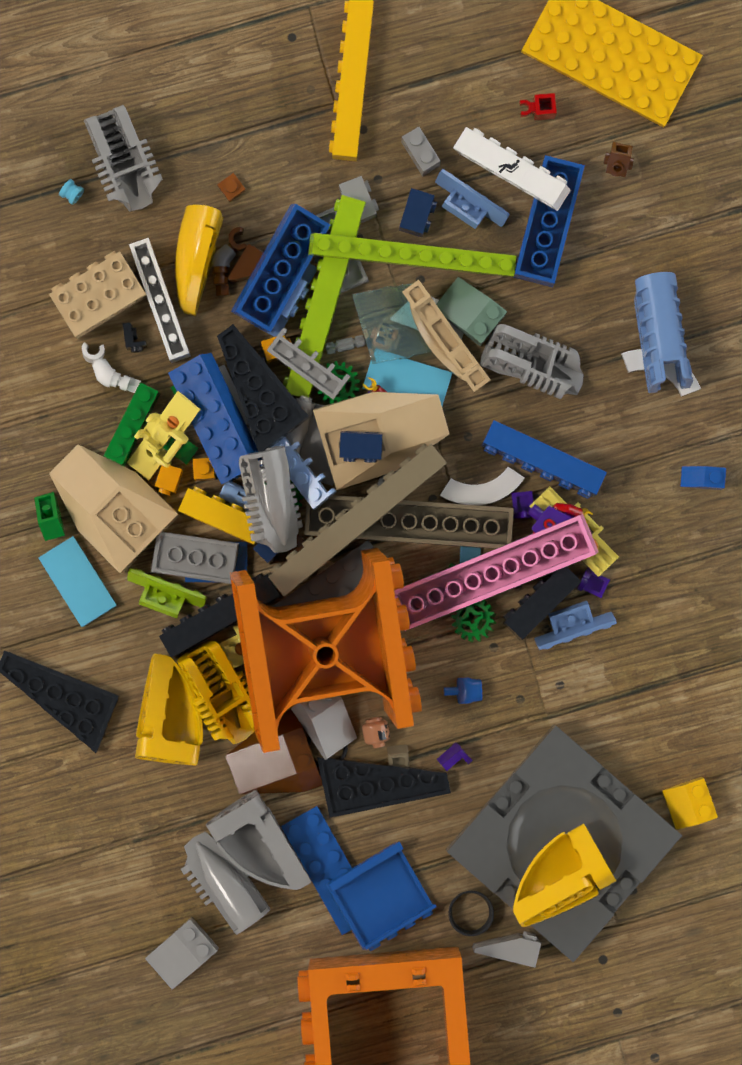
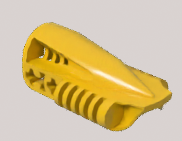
[177,641,254,744]

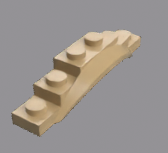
[402,280,490,392]

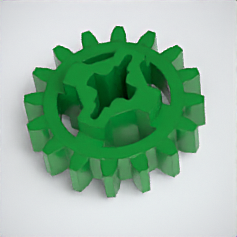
[318,361,360,404]
[451,600,496,642]

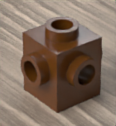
[603,142,634,177]

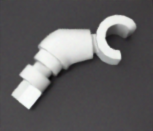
[82,342,141,393]

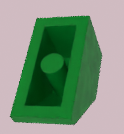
[34,492,65,541]

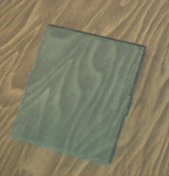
[352,283,432,364]

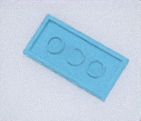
[362,349,452,406]
[39,536,117,627]

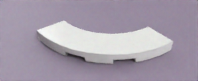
[621,349,701,397]
[440,467,525,506]

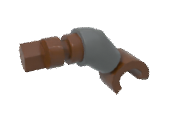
[211,227,247,296]

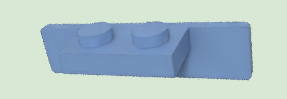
[435,169,510,229]
[266,263,317,337]
[534,601,617,650]

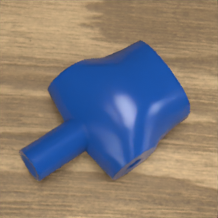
[444,678,482,704]

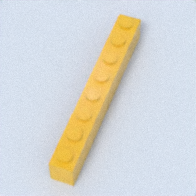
[329,0,374,162]

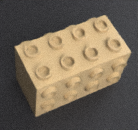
[49,251,147,339]

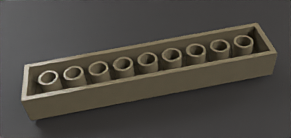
[269,444,447,596]
[304,495,514,549]

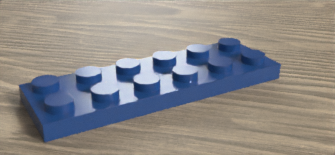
[281,806,352,935]

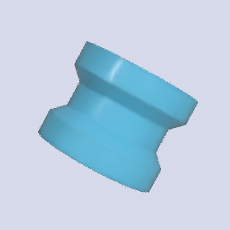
[59,179,84,205]

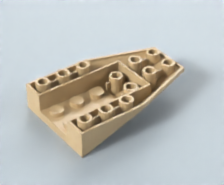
[313,392,450,490]
[49,445,180,574]

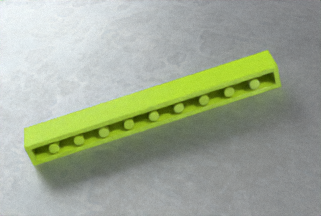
[283,195,366,398]
[308,233,516,277]

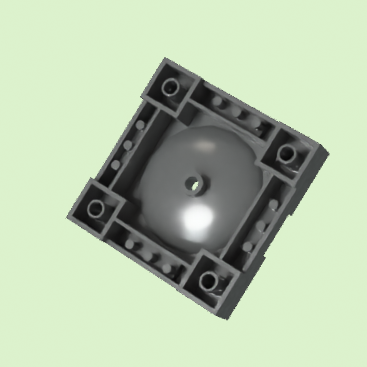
[446,725,682,962]

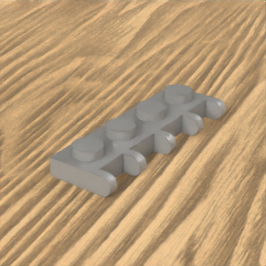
[267,328,350,400]

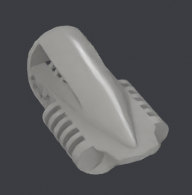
[84,105,163,212]
[480,324,583,399]
[239,446,303,553]
[180,831,270,935]

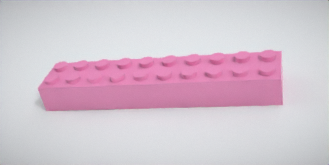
[394,514,599,631]

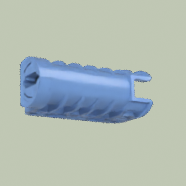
[634,272,693,393]

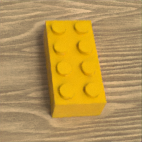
[178,486,257,546]

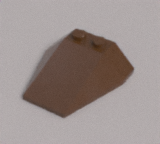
[225,709,323,794]

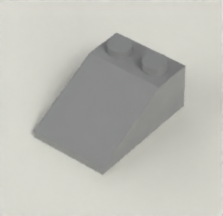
[291,696,357,760]
[145,917,219,989]
[472,931,541,968]

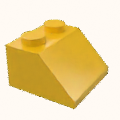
[662,777,718,830]

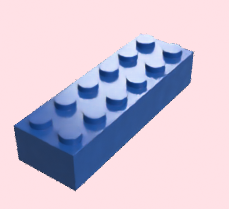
[513,155,585,288]
[231,204,330,332]
[168,353,264,484]
[482,420,607,499]

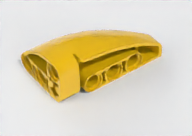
[176,205,223,317]
[135,654,203,766]
[513,823,616,927]

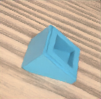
[459,546,481,564]

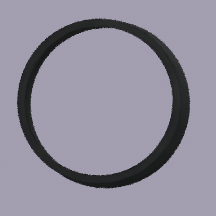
[448,891,494,936]

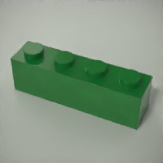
[104,382,160,467]

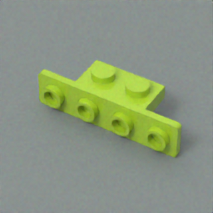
[127,568,207,618]

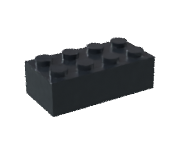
[503,566,581,640]

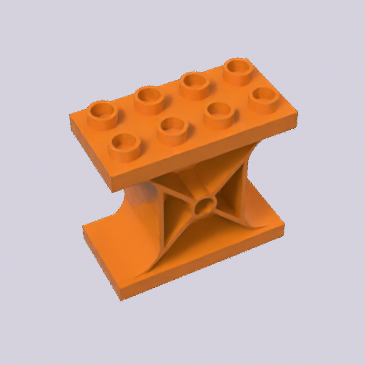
[230,548,422,753]

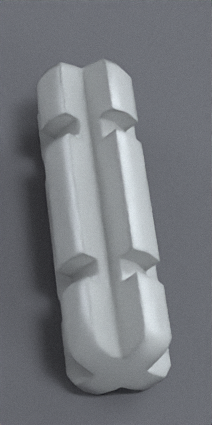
[325,335,365,354]

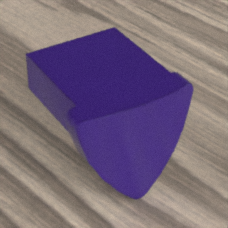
[511,491,533,519]
[577,567,610,598]
[437,742,473,771]

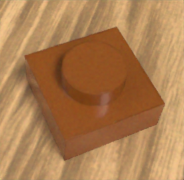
[217,173,246,202]

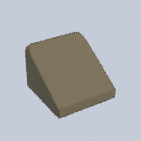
[387,744,410,767]

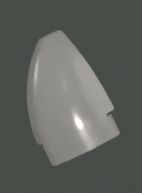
[206,790,311,890]

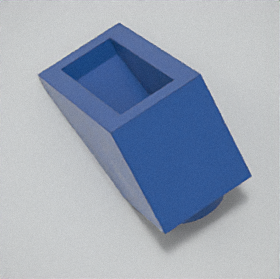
[680,466,726,490]

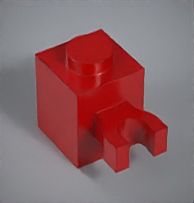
[519,93,557,120]

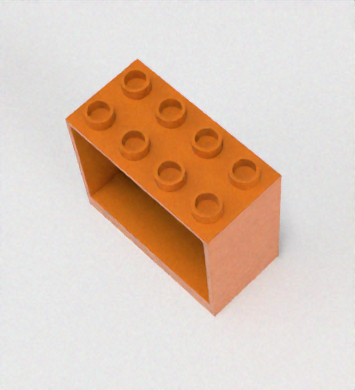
[297,947,470,1065]

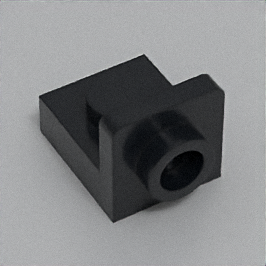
[122,322,147,353]

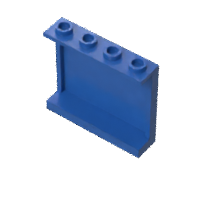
[325,842,437,951]

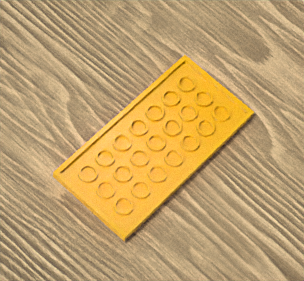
[521,0,703,128]

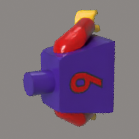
[528,503,593,534]

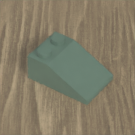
[436,277,507,347]

